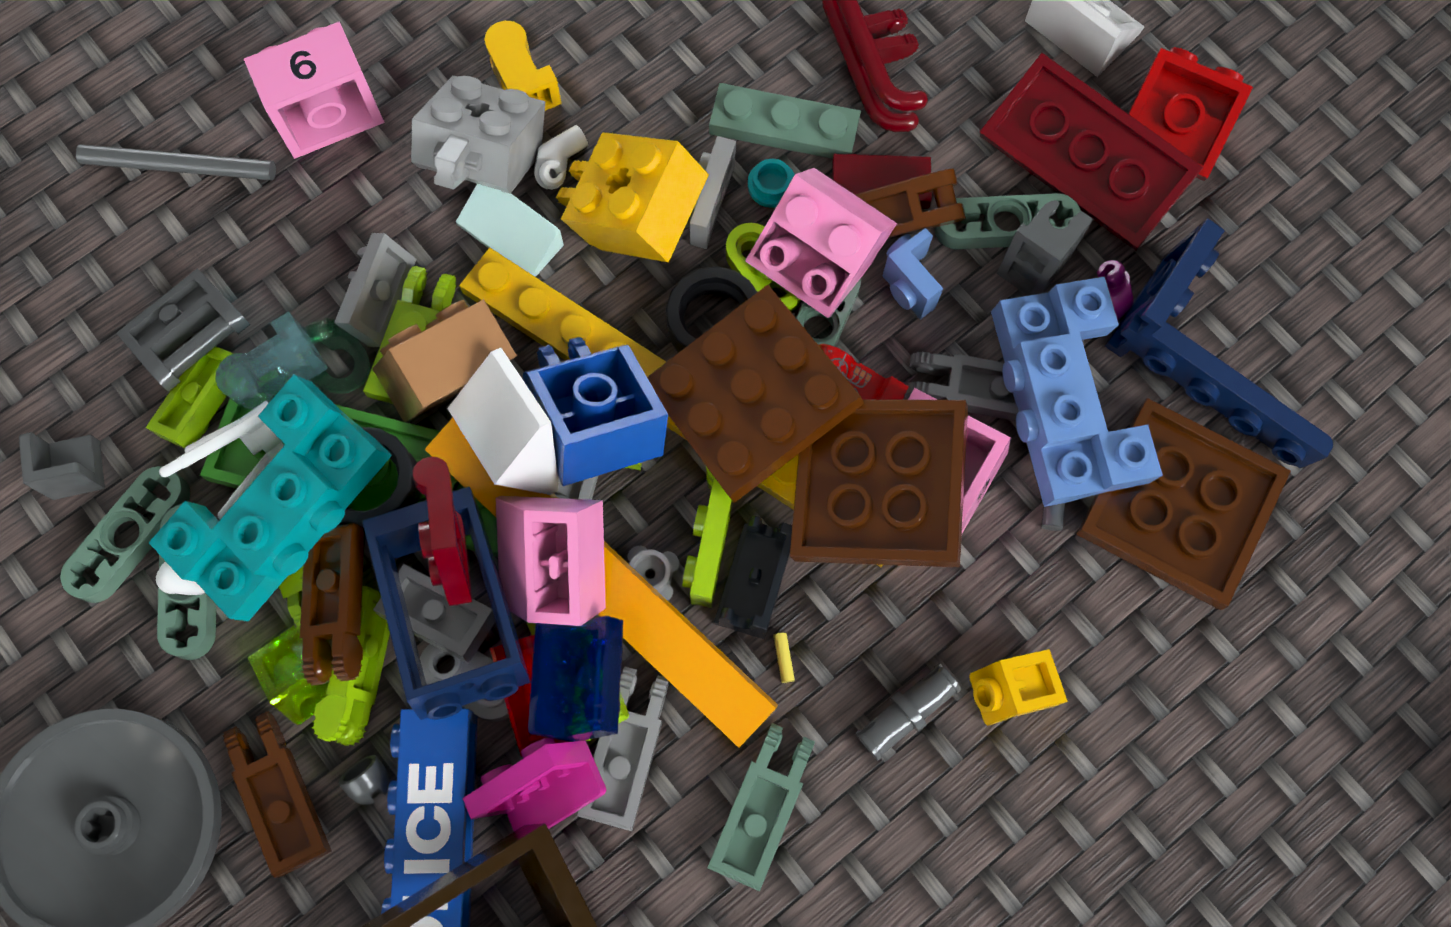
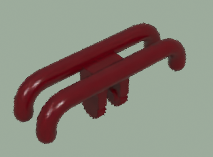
[822,0,928,132]

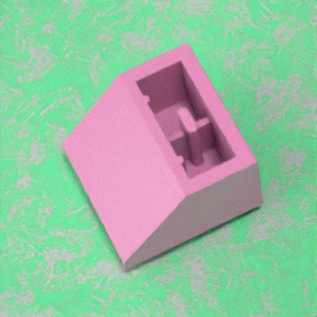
[745,168,897,318]
[496,496,606,626]

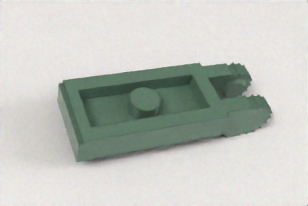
[707,723,815,891]

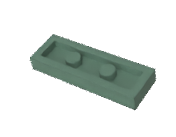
[709,83,861,159]

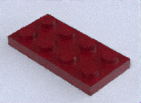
[980,53,1203,251]

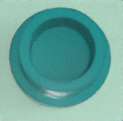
[747,159,795,208]

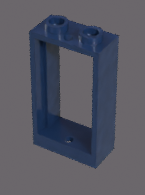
[362,486,531,720]

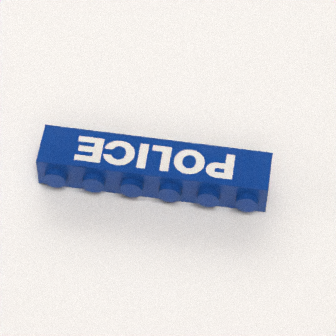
[381,709,478,927]

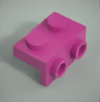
[463,738,606,831]

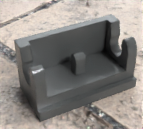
[996,200,1093,296]

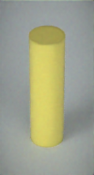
[773,633,795,683]

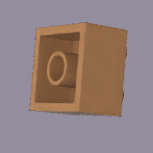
[373,299,517,422]

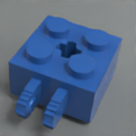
[523,337,668,486]

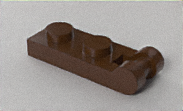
[855,168,966,240]

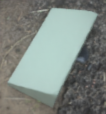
[456,184,564,277]

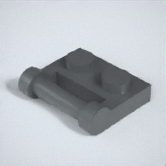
[116,268,250,392]

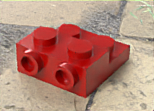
[1128,47,1253,181]

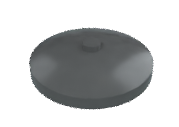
[0,709,222,927]

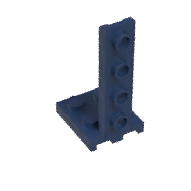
[1105,218,1333,468]

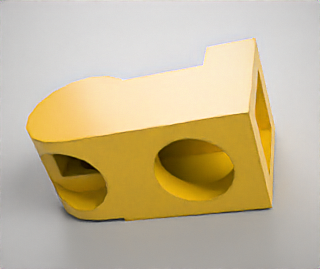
[484,20,562,111]

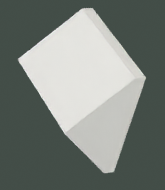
[1025,0,1144,77]
[447,348,560,495]

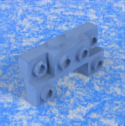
[991,277,1163,507]

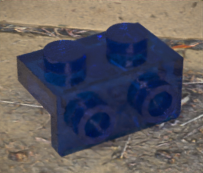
[528,616,623,742]

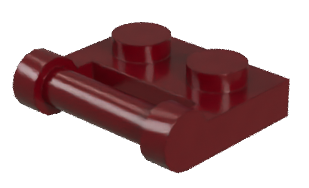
[413,457,472,606]

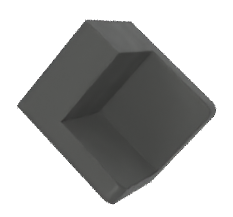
[19,432,105,500]

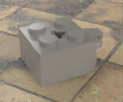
[411,75,546,194]

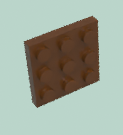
[647,285,864,503]
[1076,398,1291,610]
[790,400,968,567]

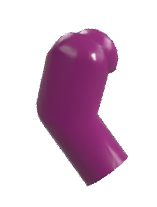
[1097,260,1134,321]

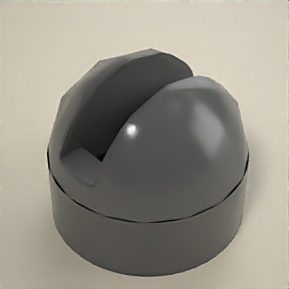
[338,755,389,805]

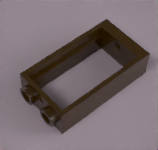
[362,823,597,927]

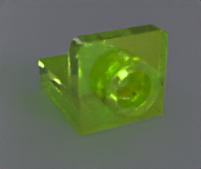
[248,625,329,725]

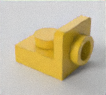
[969,649,1068,726]

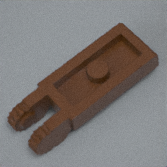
[300,523,365,685]
[223,711,332,878]

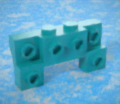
[149,374,392,621]

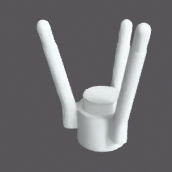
[159,400,284,520]

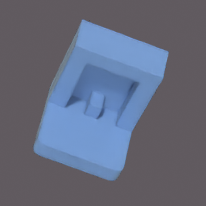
[882,228,943,320]

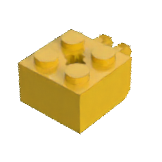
[556,132,709,263]

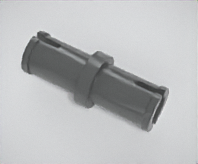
[855,663,962,761]

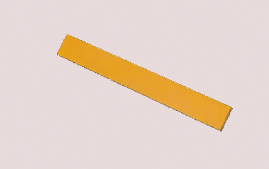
[424,417,778,748]

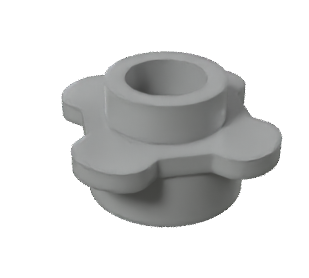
[628,546,679,600]

